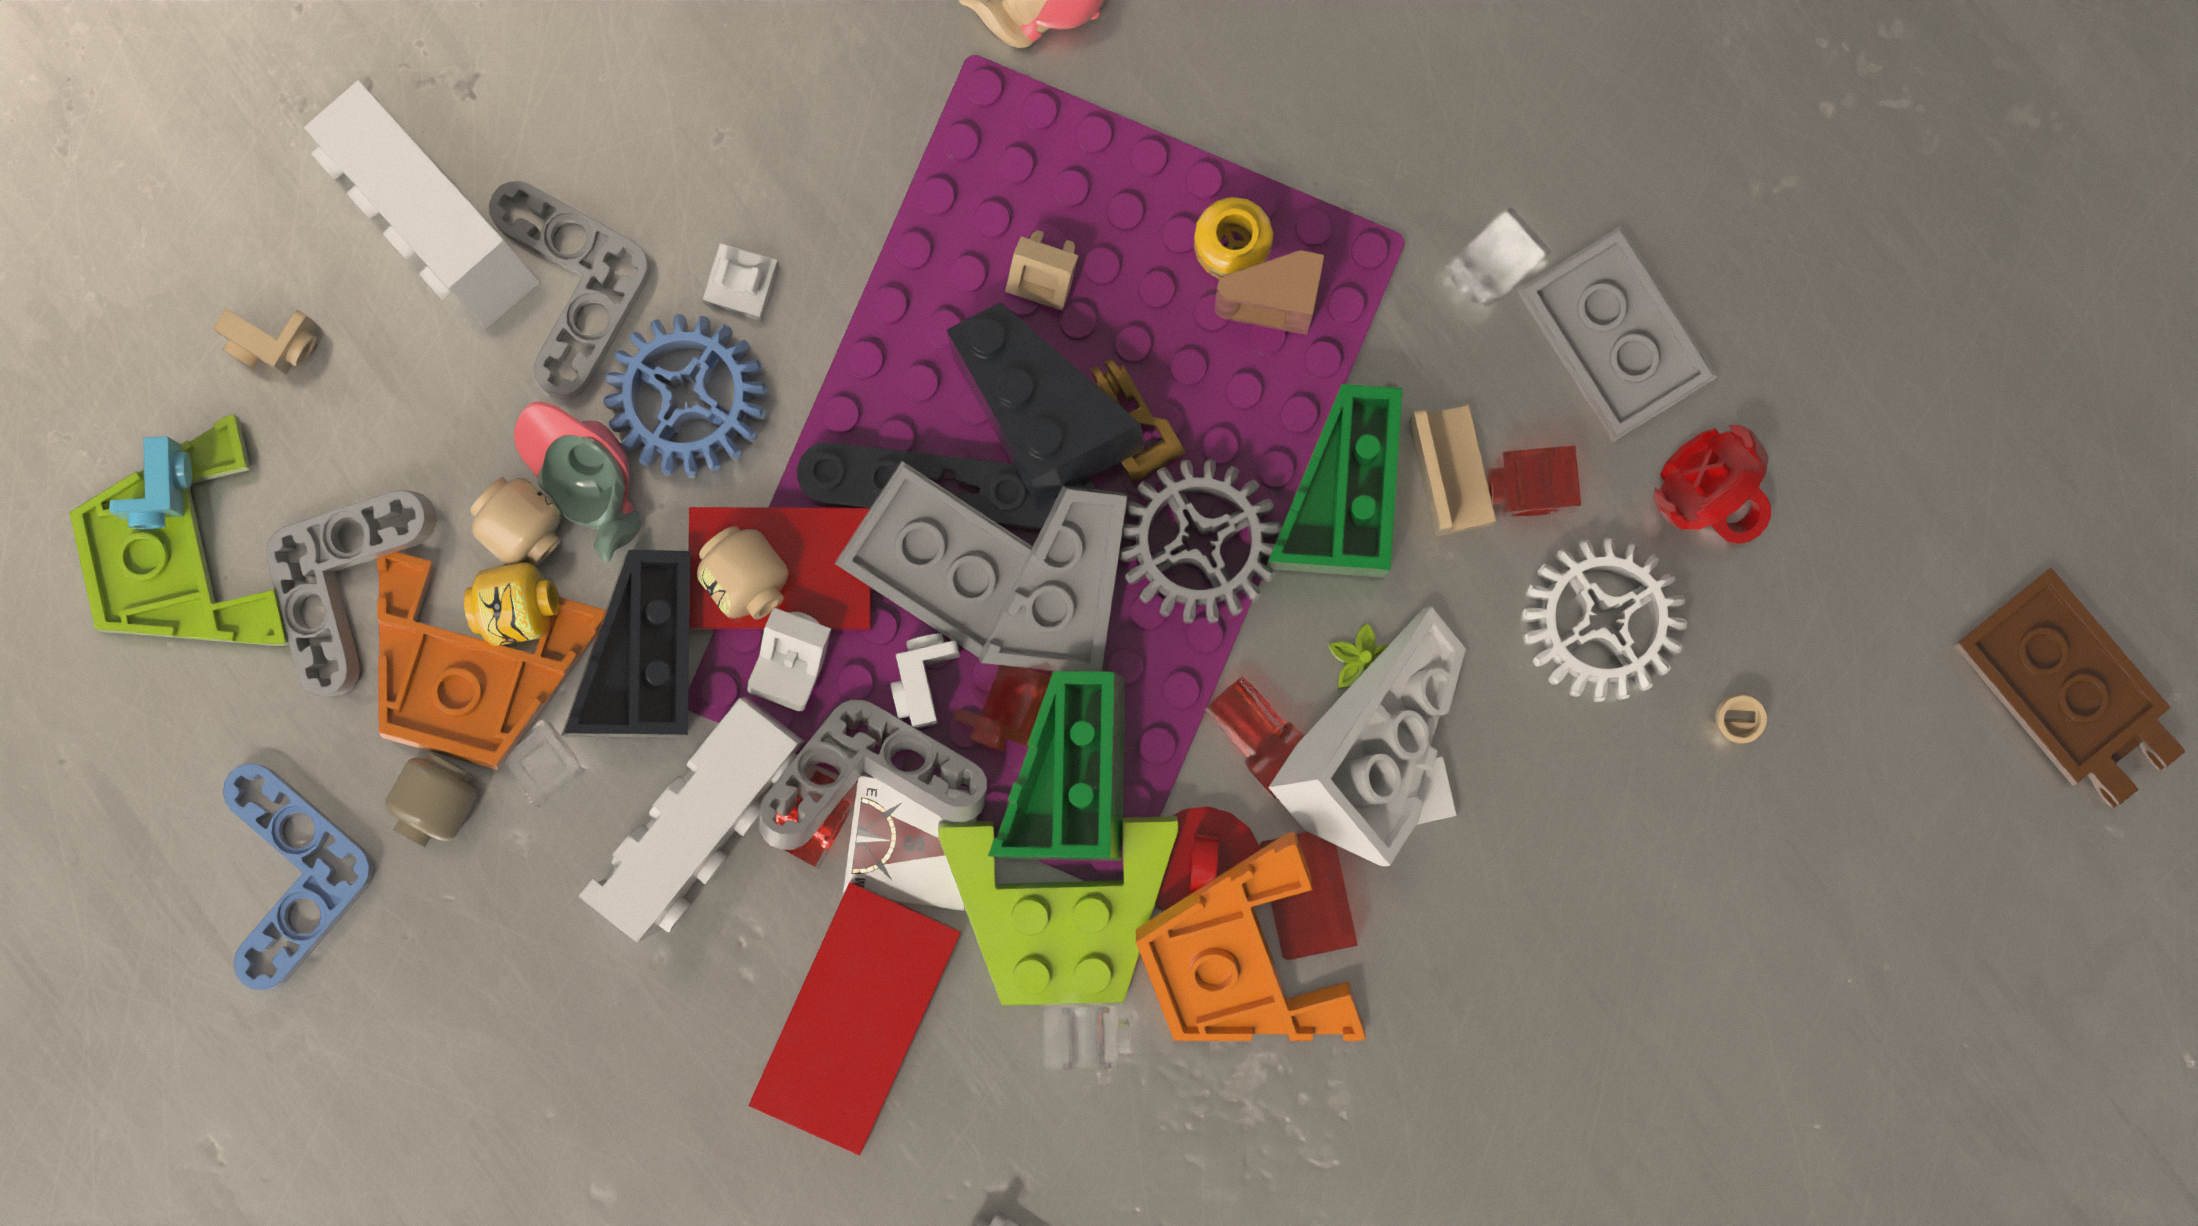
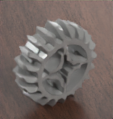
[1118,459,1281,624]

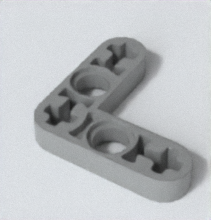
[489,181,650,400]
[266,490,437,696]
[760,700,987,850]

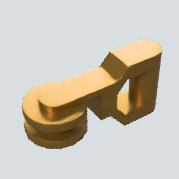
[1090,357,1186,484]

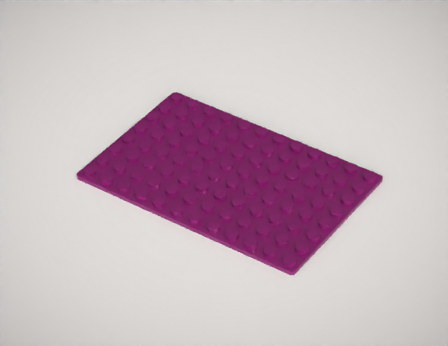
[688,55,1405,881]

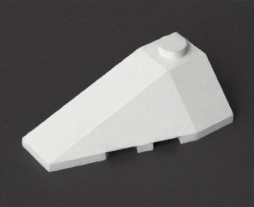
[1268,606,1466,867]

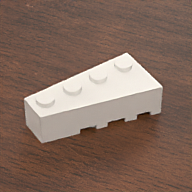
[303,80,540,330]
[578,697,805,942]

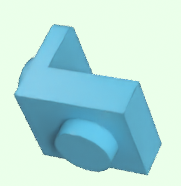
[110,436,192,529]

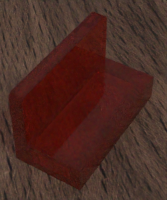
[1259,831,1358,960]

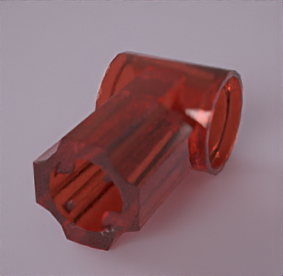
[1204,676,1304,802]

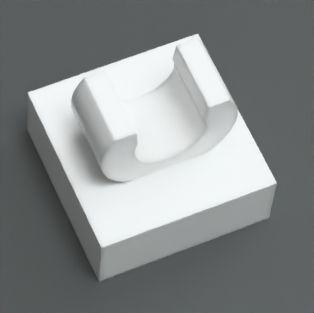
[702,243,779,321]

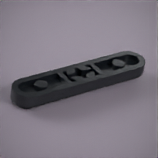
[797,442,1095,530]

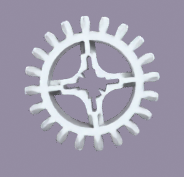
[1521,537,1687,702]

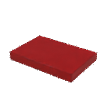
[688,507,872,631]

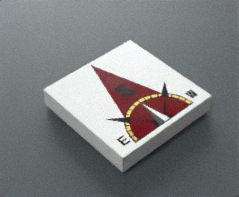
[843,772,977,911]

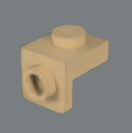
[213,308,317,375]

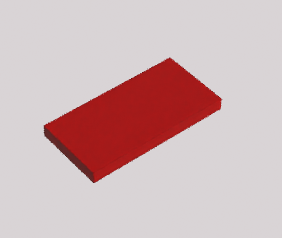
[748,881,961,1156]

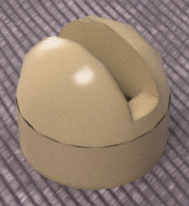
[1716,693,1767,744]

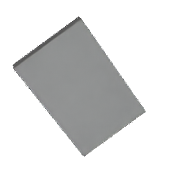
[1518,226,1718,443]
[835,461,1033,657]

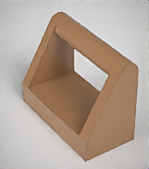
[1215,250,1324,335]

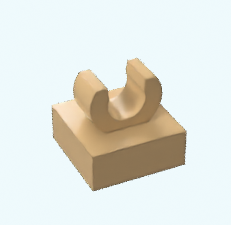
[1005,230,1078,311]

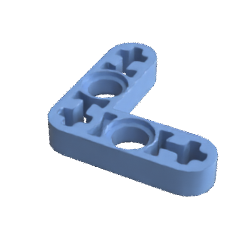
[223,763,374,990]

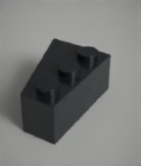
[946,302,1144,506]
[561,550,690,738]

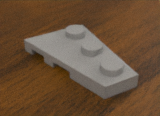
[978,485,1127,672]

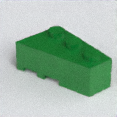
[1267,384,1403,578]
[988,671,1126,861]

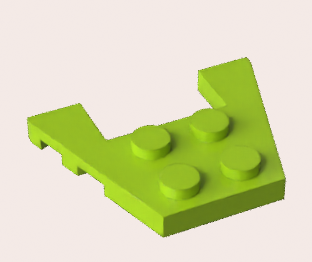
[69,414,289,646]
[938,816,1178,1005]

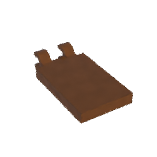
[1955,568,2185,809]

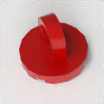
[1653,425,1771,544]
[1155,806,1261,911]

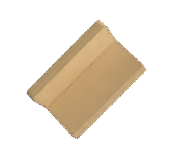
[1409,405,1496,537]

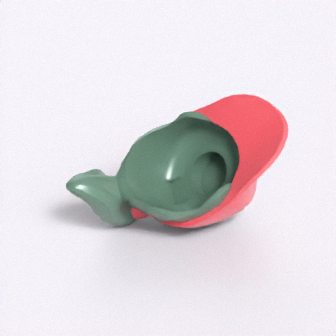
[514,401,641,562]

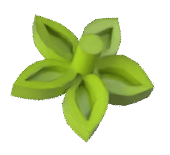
[1328,622,1388,690]

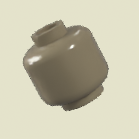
[385,752,477,847]

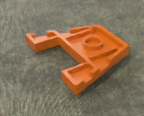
[377,552,605,770]
[1136,831,1366,1041]

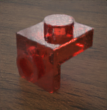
[953,665,1051,752]

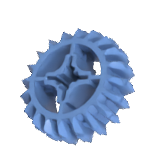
[603,314,768,478]

